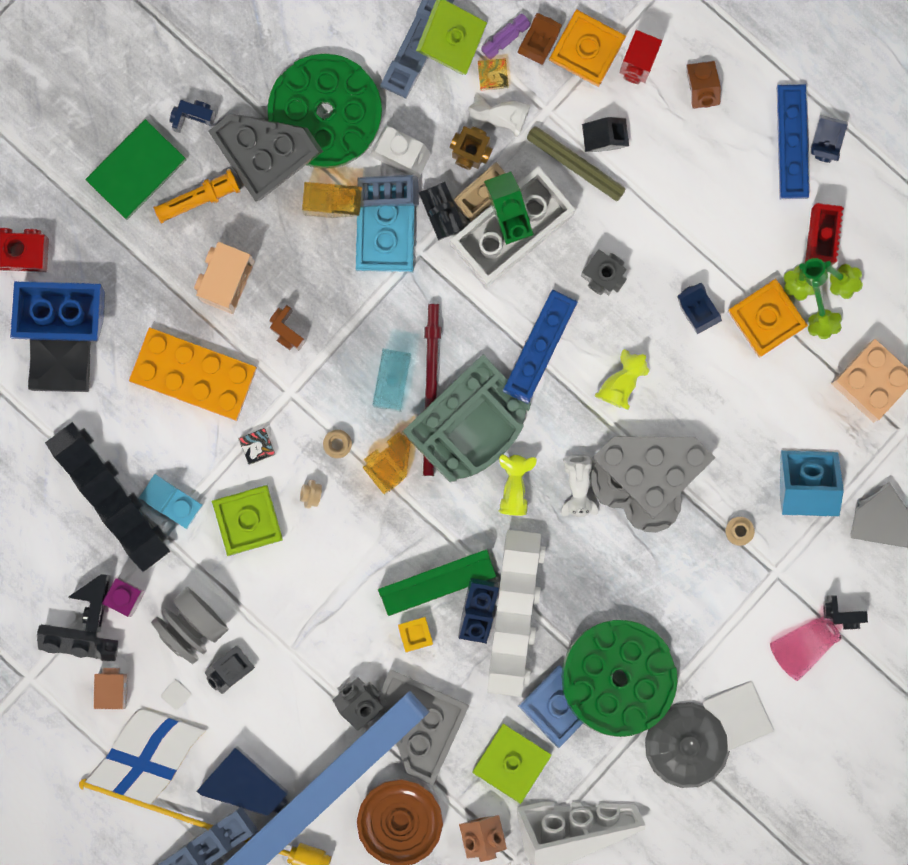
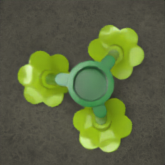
[784,258,863,339]

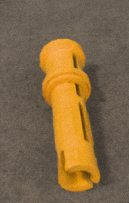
[153,169,241,224]

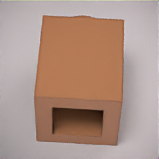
[94,668,127,710]

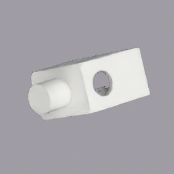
[370,126,431,179]

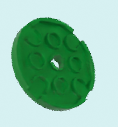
[268,54,382,168]
[561,620,678,737]

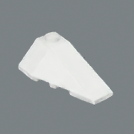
[517,802,646,865]

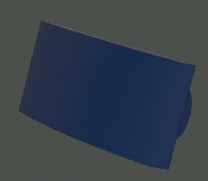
[458,578,499,644]

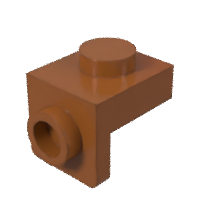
[517,13,562,65]
[686,61,721,109]
[269,305,306,351]

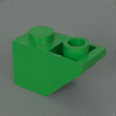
[484,171,533,245]

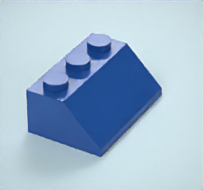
[10,281,105,341]

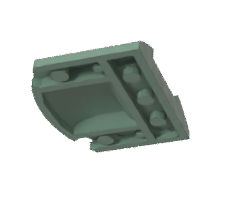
[402,354,531,482]

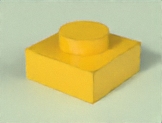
[398,617,433,653]

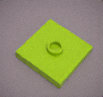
[416,0,487,75]
[212,485,283,556]
[472,723,552,804]

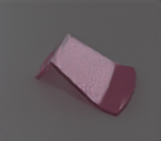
[770,616,842,681]

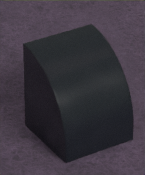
[582,117,629,152]

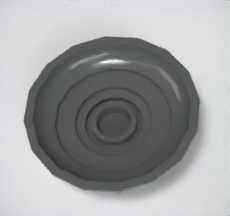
[645,703,730,788]

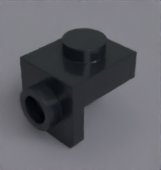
[823,595,868,630]

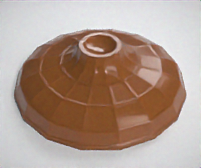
[357,779,443,865]

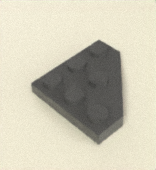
[208,114,323,202]

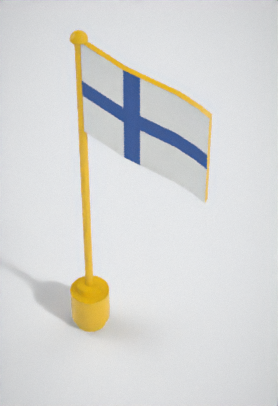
[79,709,332,865]

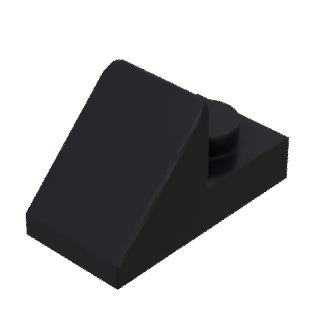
[68,574,111,633]

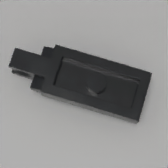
[37,624,119,661]

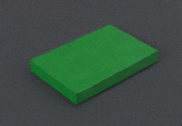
[85,119,187,220]

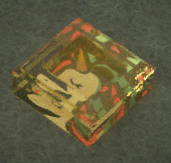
[478,58,509,91]

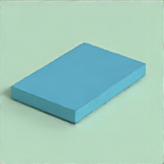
[356,185,415,272]

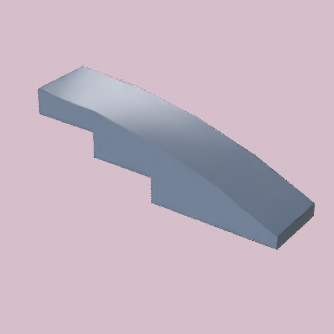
[157,806,258,865]

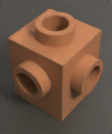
[459,815,507,862]

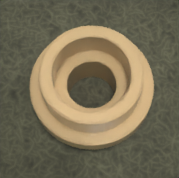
[323,430,352,458]
[300,480,322,509]
[725,517,755,546]

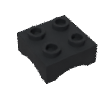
[28,339,91,392]

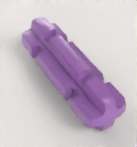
[481,14,531,59]

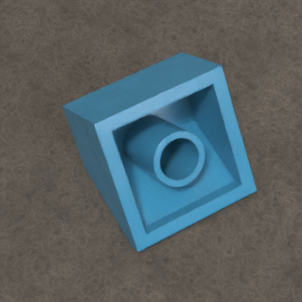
[780,450,844,516]

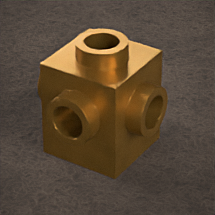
[449,126,493,170]

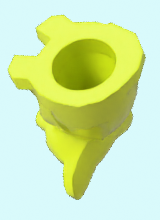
[595,349,650,410]
[498,454,537,516]

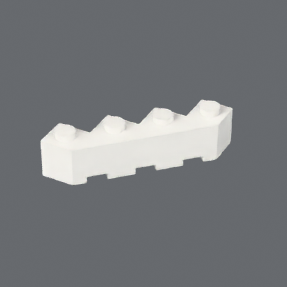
[487,530,546,697]

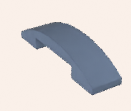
[380,0,454,99]

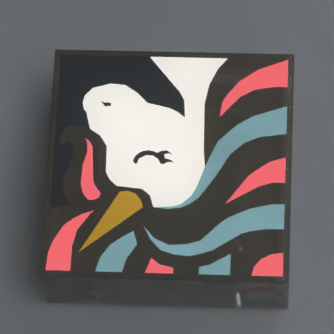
[238,428,276,466]

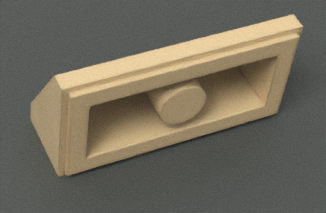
[453,162,505,222]

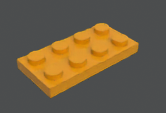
[129,327,257,421]

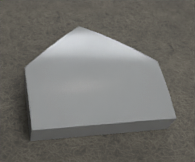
[850,482,908,548]

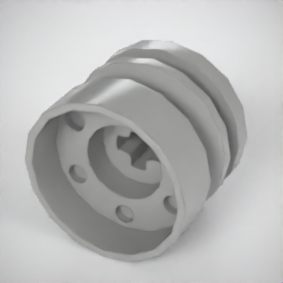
[151,587,229,665]

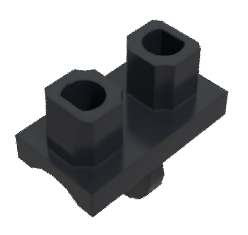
[419,182,464,241]

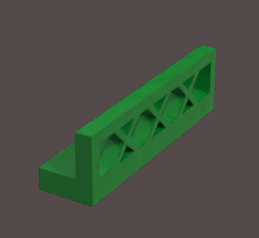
[378,549,496,616]

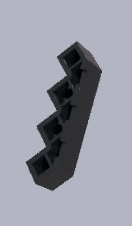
[45,422,170,572]

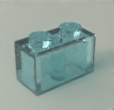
[372,348,412,413]

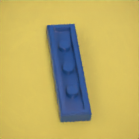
[776,84,809,199]
[502,289,578,404]

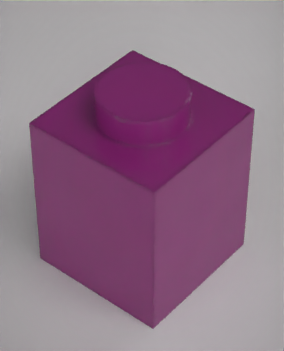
[102,578,146,617]

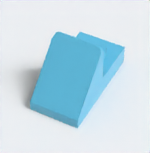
[139,474,203,529]

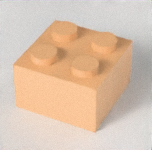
[194,242,255,314]
[831,339,908,423]

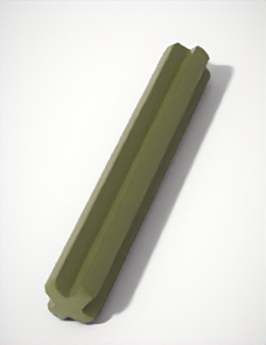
[527,126,626,201]

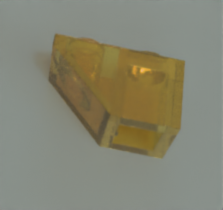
[302,182,362,218]
[362,431,411,496]

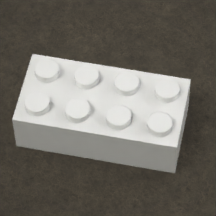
[450,166,576,288]

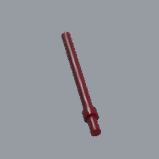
[423,304,442,476]

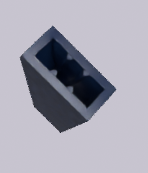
[196,746,289,816]

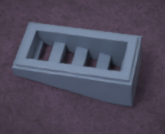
[357,175,419,207]

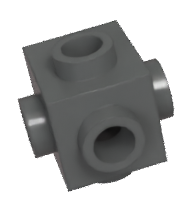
[581,249,627,296]
[332,677,384,731]

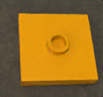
[549,9,626,87]
[728,278,808,358]

